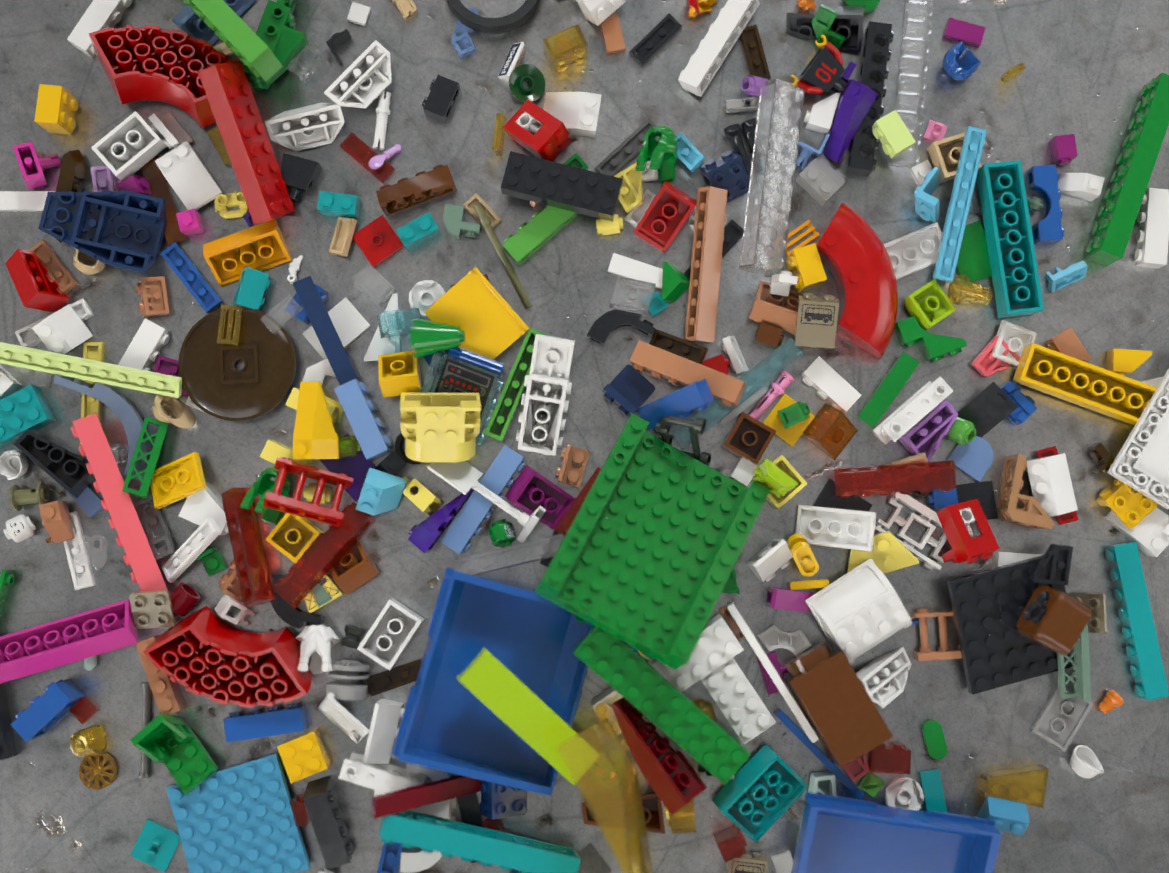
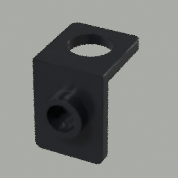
[326,29,352,66]

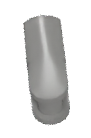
[725,97,760,114]

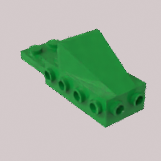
[243,0,310,90]

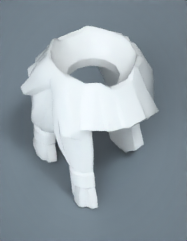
[296,625,340,674]

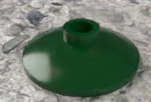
[509,64,546,102]

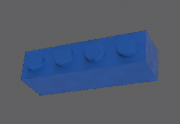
[637,379,714,431]
[223,703,308,742]

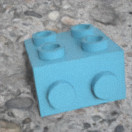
[914,166,939,223]

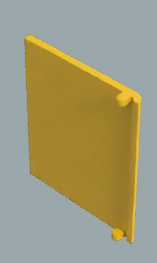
[424,267,529,371]

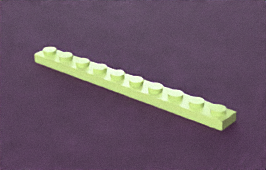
[0,342,182,398]

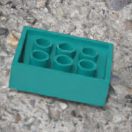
[712,744,809,843]

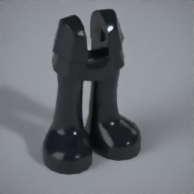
[723,118,765,177]

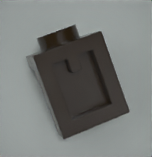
[1088,442,1114,474]

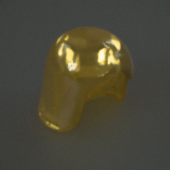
[70,724,107,758]

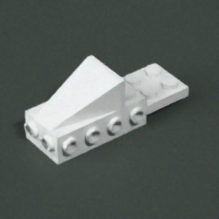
[516,334,575,456]

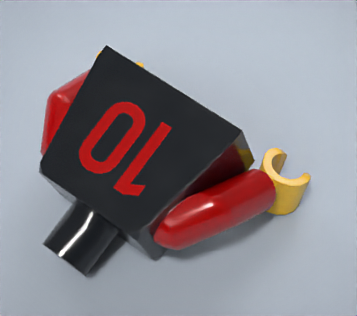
[787,35,847,94]

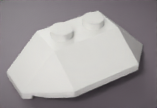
[324,40,392,109]
[265,103,345,152]
[856,647,912,709]

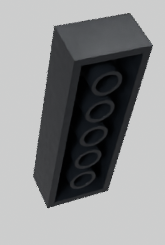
[501,151,623,222]

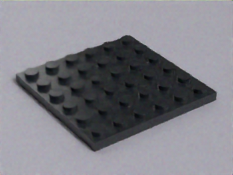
[947,555,1072,695]

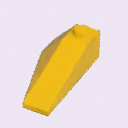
[293,381,339,459]

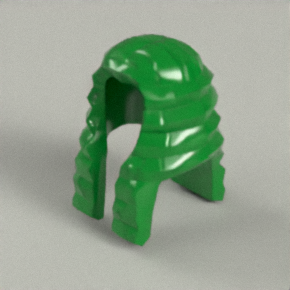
[635,125,678,183]
[240,467,291,525]

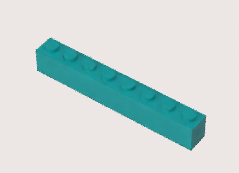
[1105,542,1169,700]

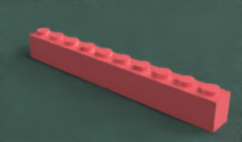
[71,413,170,594]

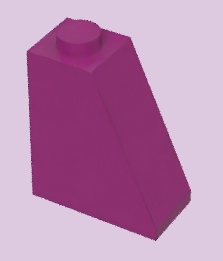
[765,587,816,613]

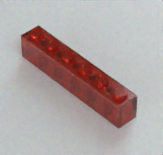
[834,460,957,498]
[221,488,275,606]
[273,501,374,609]

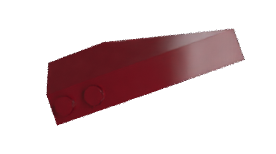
[612,697,707,815]

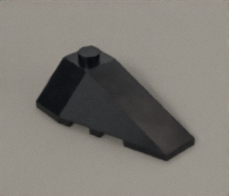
[786,6,865,51]

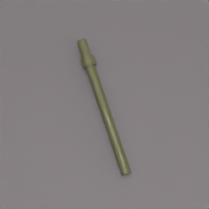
[473,203,532,309]

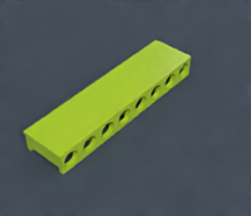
[456,647,600,785]

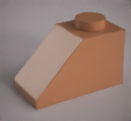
[1045,327,1092,362]
[38,501,75,543]

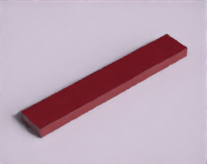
[371,775,481,819]

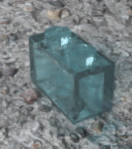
[377,308,421,340]

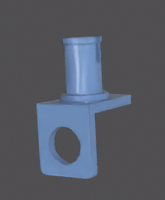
[794,133,830,170]

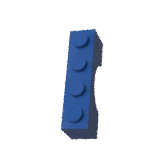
[1026,164,1065,245]

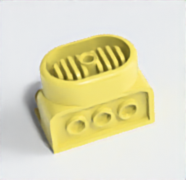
[400,393,481,463]

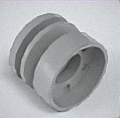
[325,660,370,700]

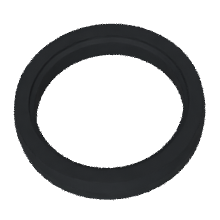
[446,0,540,34]

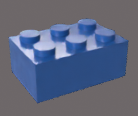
[10,679,86,742]

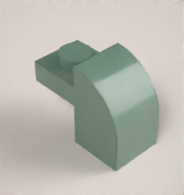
[443,203,482,240]

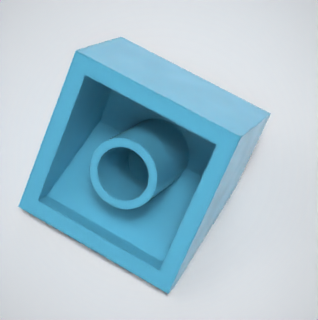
[355,468,407,515]

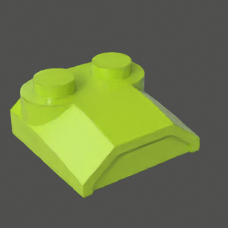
[905,279,957,330]
[753,459,798,497]

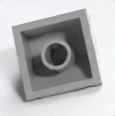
[795,154,849,206]

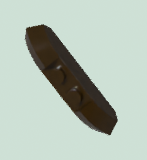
[56,150,86,243]

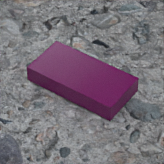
[943,17,986,47]

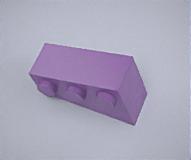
[898,399,959,463]

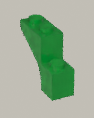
[894,316,967,362]

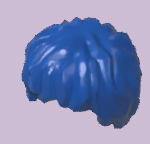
[943,42,981,80]

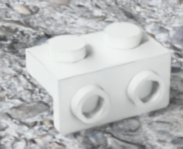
[148,113,193,149]

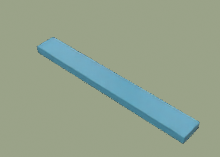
[933,126,987,282]

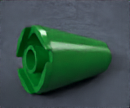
[410,319,465,358]

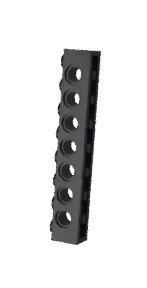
[846,21,894,176]

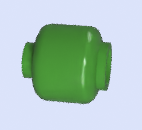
[947,417,976,445]

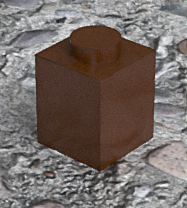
[753,322,784,350]

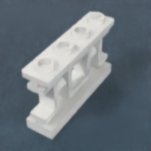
[874,489,948,571]

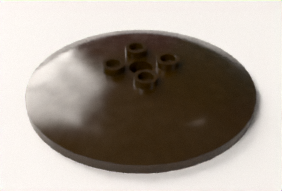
[178,306,296,421]

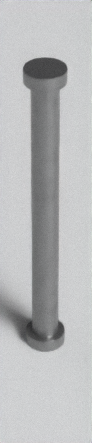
[138,682,151,778]

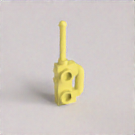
[214,191,249,219]

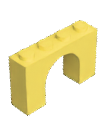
[260,387,339,476]

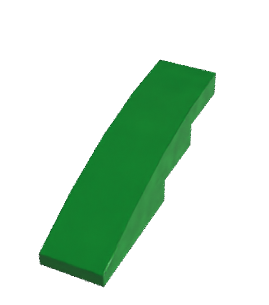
[857,351,919,428]

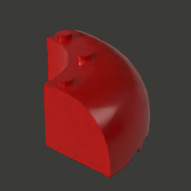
[89,25,249,128]
[816,202,898,359]
[143,606,311,708]

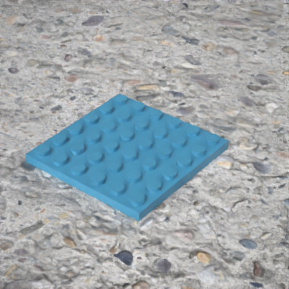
[166,753,311,873]

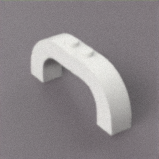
[400,763,457,873]

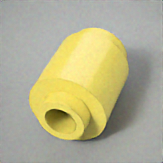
[596,214,624,236]
[304,483,333,504]

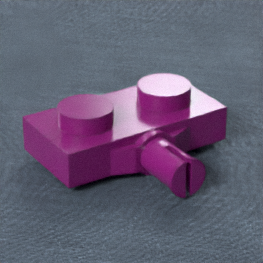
[757,651,788,695]

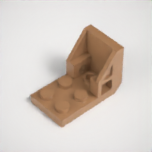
[996,454,1054,529]

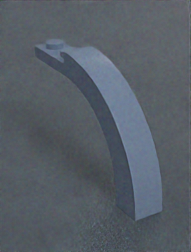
[53,375,151,481]

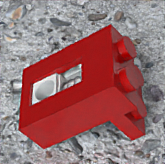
[503,100,571,161]
[937,499,1000,564]

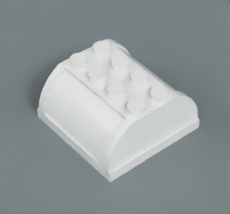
[805,558,912,665]

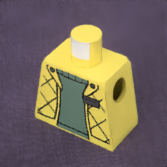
[299,564,345,614]

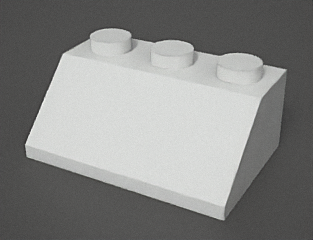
[1027,453,1078,517]
[362,698,404,764]

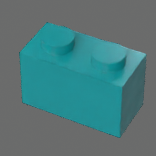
[317,191,361,220]
[396,212,441,251]
[232,267,270,310]

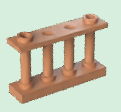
[910,608,962,661]

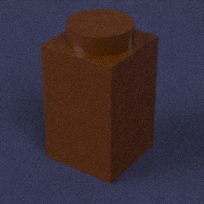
[784,641,893,768]

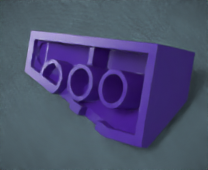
[823,79,878,163]
[408,489,474,553]

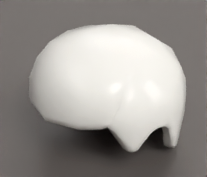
[0,449,29,480]

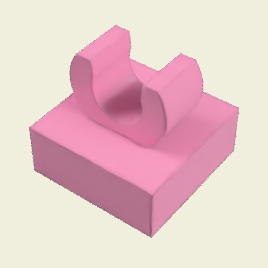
[922,120,948,143]

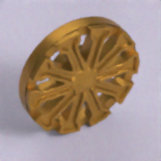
[79,752,117,790]

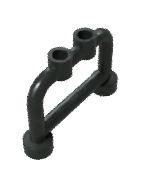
[655,415,711,466]

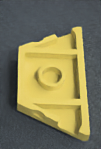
[847,531,919,574]

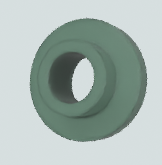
[1027,196,1045,212]

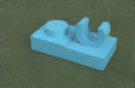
[676,132,706,172]
[1046,261,1088,293]

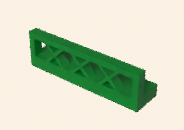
[122,417,169,500]

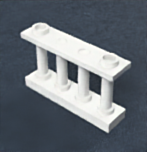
[872,376,953,445]
[339,751,427,793]

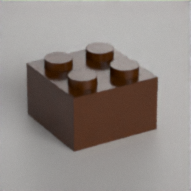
[721,412,776,465]

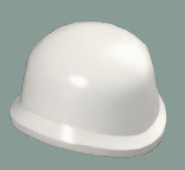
[1070,745,1104,779]

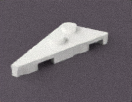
[364,293,401,362]

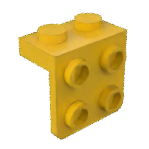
[1095,478,1158,529]

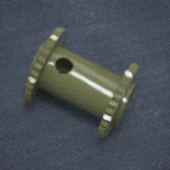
[9,481,49,511]

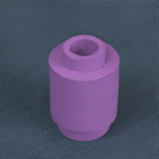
[741,75,770,98]

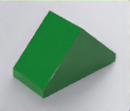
[661,262,690,303]

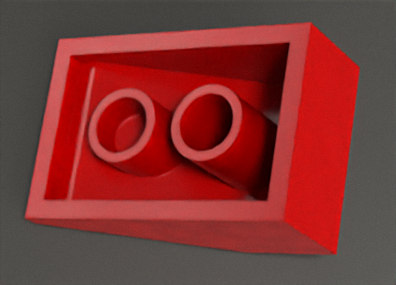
[633,180,697,253]

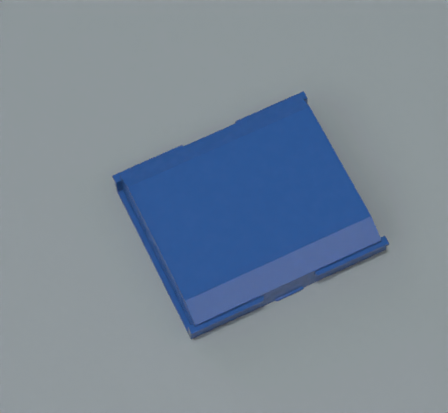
[391,567,593,796]
[791,792,1002,873]

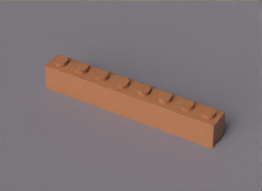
[684,186,728,343]

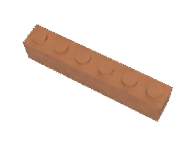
[630,340,746,407]

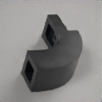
[587,308,656,346]
[269,573,325,628]

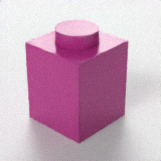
[176,209,205,237]

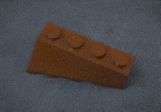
[376,165,457,217]
[582,793,666,834]

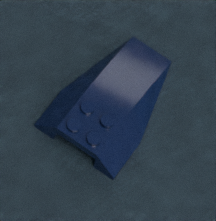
[38,191,167,274]

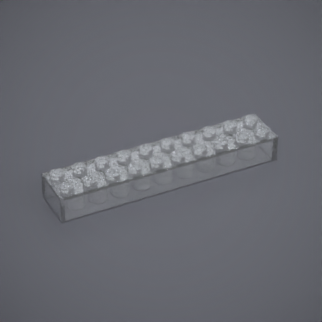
[739,78,805,277]

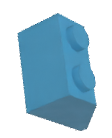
[976,796,1030,835]

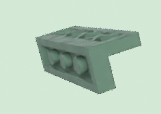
[1057,623,1091,700]

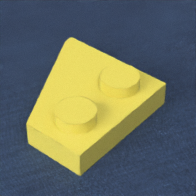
[614,162,643,213]

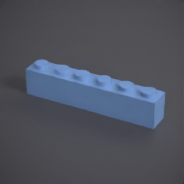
[440,445,525,554]

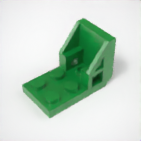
[130,713,219,795]

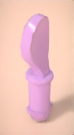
[368,144,402,169]

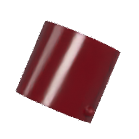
[170,582,200,617]

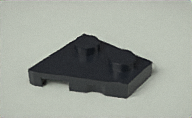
[1029,544,1073,586]

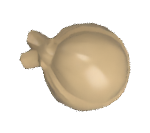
[73,249,106,275]

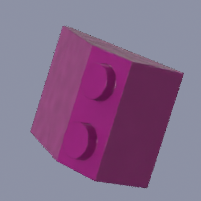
[505,465,577,530]

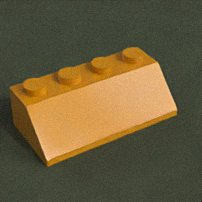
[203,219,291,286]

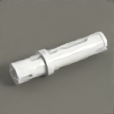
[372,91,391,150]

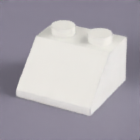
[32,304,93,355]

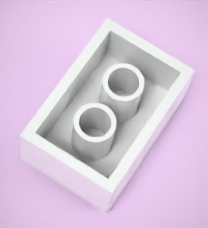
[91,111,167,181]
[357,598,425,671]

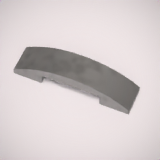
[129,484,175,560]

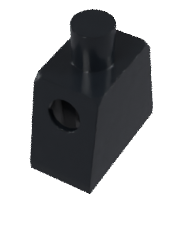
[281,153,322,202]

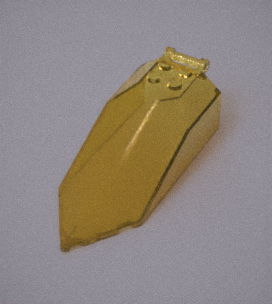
[557,704,653,873]

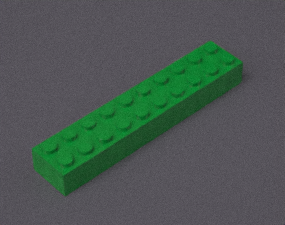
[1086,73,1169,266]
[573,625,751,785]

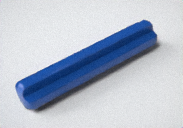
[448,347,504,374]

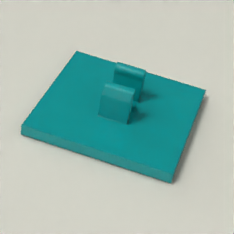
[130,819,181,872]

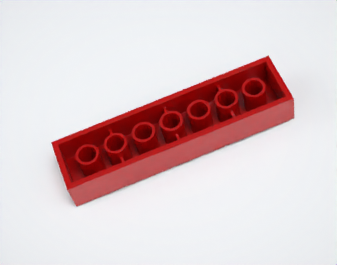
[198,60,295,225]

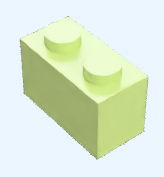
[872,110,916,159]

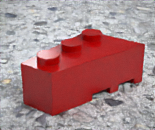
[5,249,70,313]

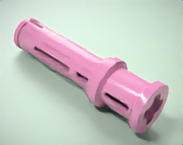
[748,370,795,420]

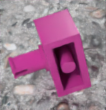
[13,141,61,190]

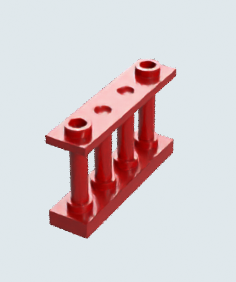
[262,457,354,527]

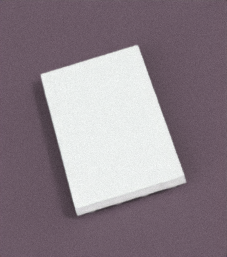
[1107,368,1169,510]

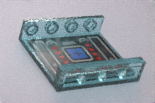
[421,352,504,447]

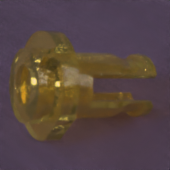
[948,274,993,306]

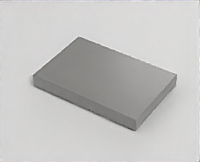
[1029,681,1095,752]

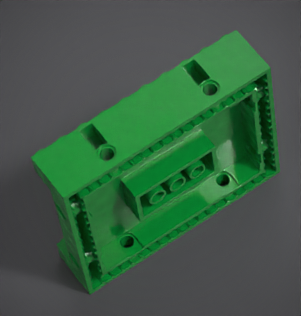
[534,413,771,671]

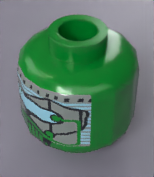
[489,519,516,549]

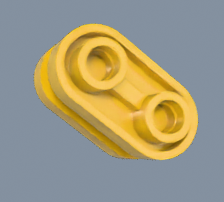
[787,533,819,577]

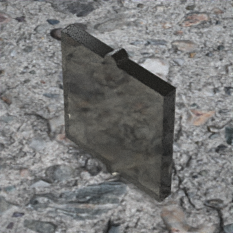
[577,843,612,873]

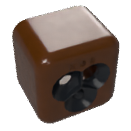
[1016,585,1092,655]

